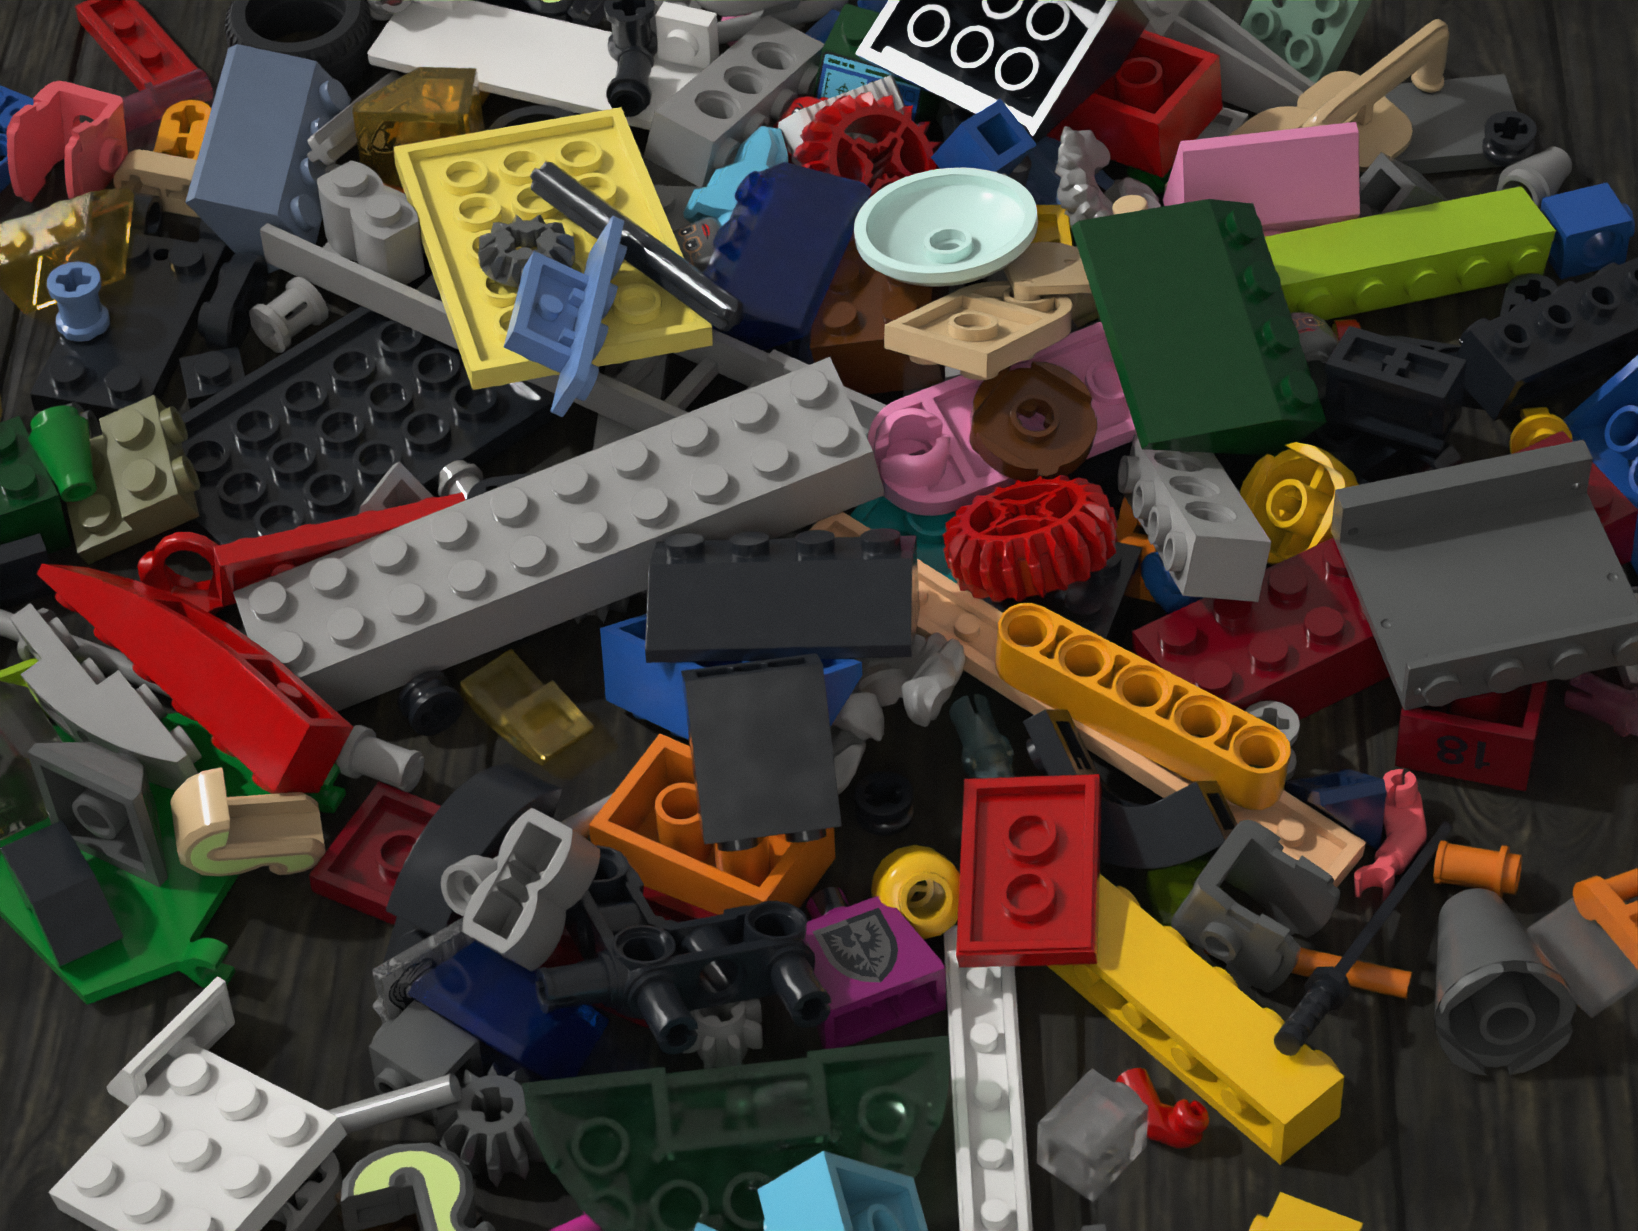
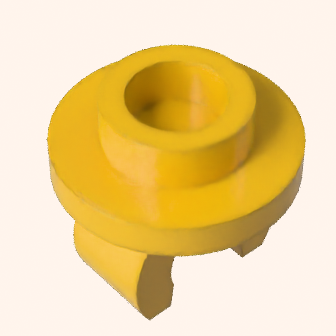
[1509,407,1573,454]

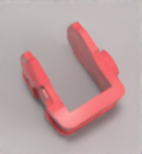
[6,81,128,215]

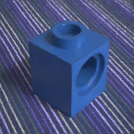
[1540,182,1635,279]

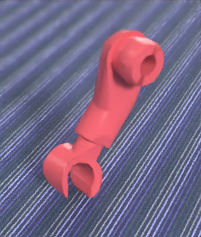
[1354,769,1427,901]

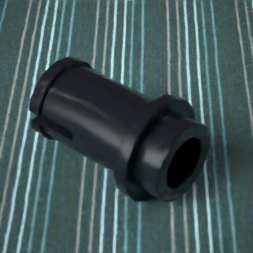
[606,46,654,117]

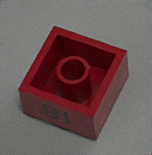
[1394,680,1549,791]

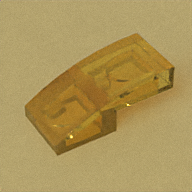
[459,649,594,766]

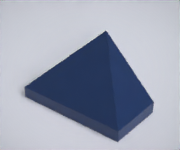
[1285,769,1387,850]

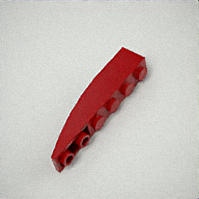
[37,563,354,794]

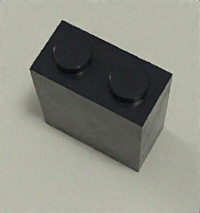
[681,653,842,851]

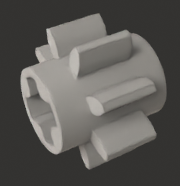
[683,999,763,1070]

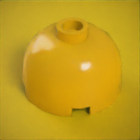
[1240,442,1358,566]

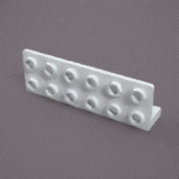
[367,0,719,130]

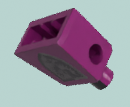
[806,887,946,1054]

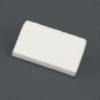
[106,976,235,1107]

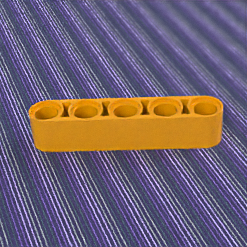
[995,603,1291,810]

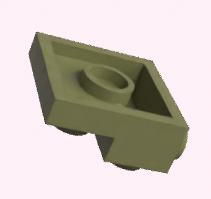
[66,395,200,564]

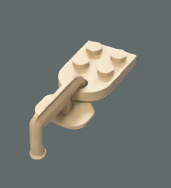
[1164,19,1450,194]
[884,195,1148,380]

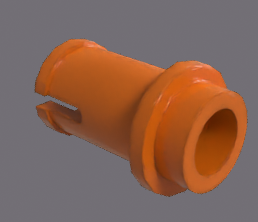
[1434,840,1522,898]

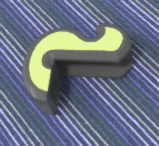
[341,1143,495,1231]

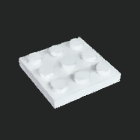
[49,1042,347,1231]

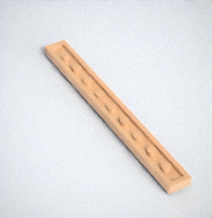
[809,512,1366,887]

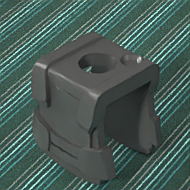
[1171,820,1340,993]

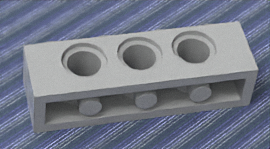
[644,15,824,188]
[1118,434,1271,602]

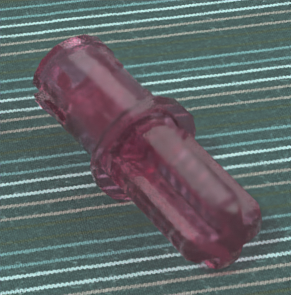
[123,69,214,132]
[1564,672,1638,737]

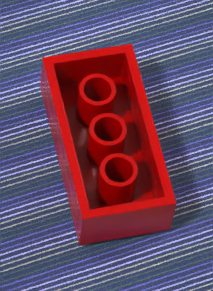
[1046,30,1223,178]

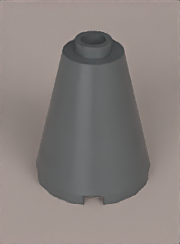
[1434,889,1576,1075]

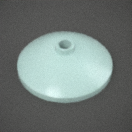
[854,168,1038,287]

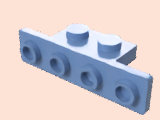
[504,216,627,417]

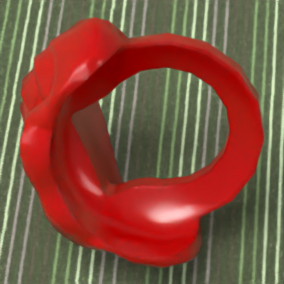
[138,532,228,616]

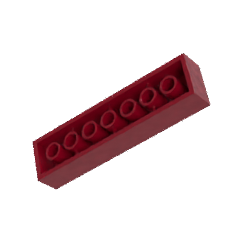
[1132,431,1638,738]

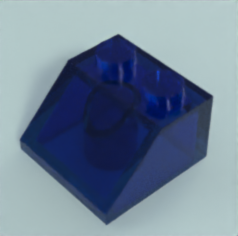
[407,941,610,1092]

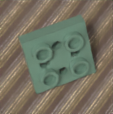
[1240,0,1373,83]

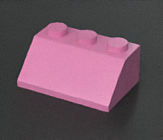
[1163,122,1360,237]

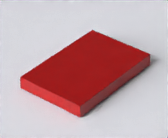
[956,774,1102,968]

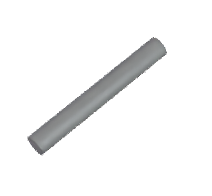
[327,1074,461,1134]

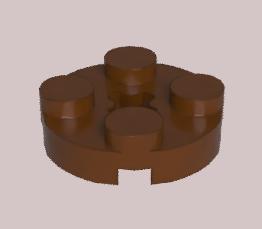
[969,362,1097,482]

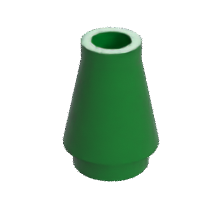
[28,405,97,502]

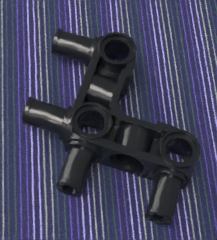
[535,846,831,1054]

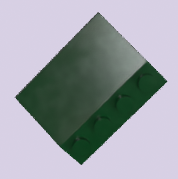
[1071,199,1327,456]

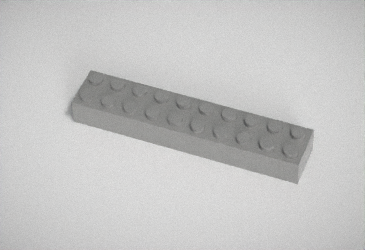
[233,357,885,712]

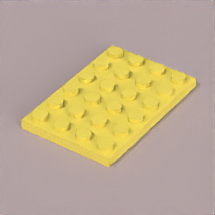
[394,107,713,390]

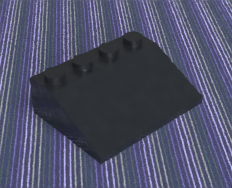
[855,0,1150,144]

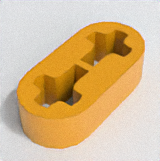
[153,100,211,160]

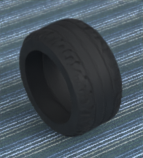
[224,0,375,92]

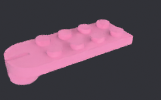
[868,322,1137,516]

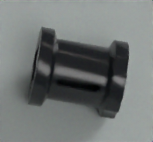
[604,0,658,61]

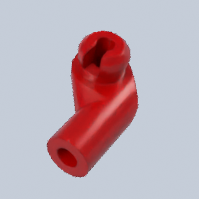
[1115,1068,1210,1149]

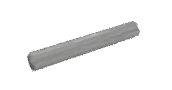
[307,70,414,166]

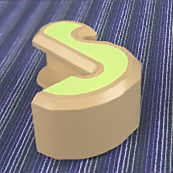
[170,768,326,876]

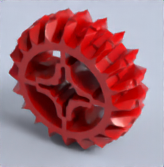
[792,91,943,222]
[943,475,1118,602]

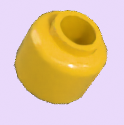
[871,845,960,940]

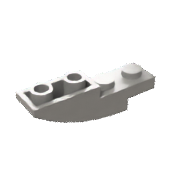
[9,603,202,790]

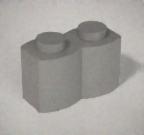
[317,161,425,285]
[463,808,600,972]

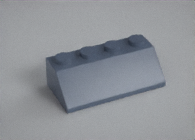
[185,44,351,274]

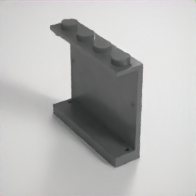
[1331,440,1638,710]

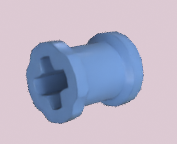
[47,261,110,342]

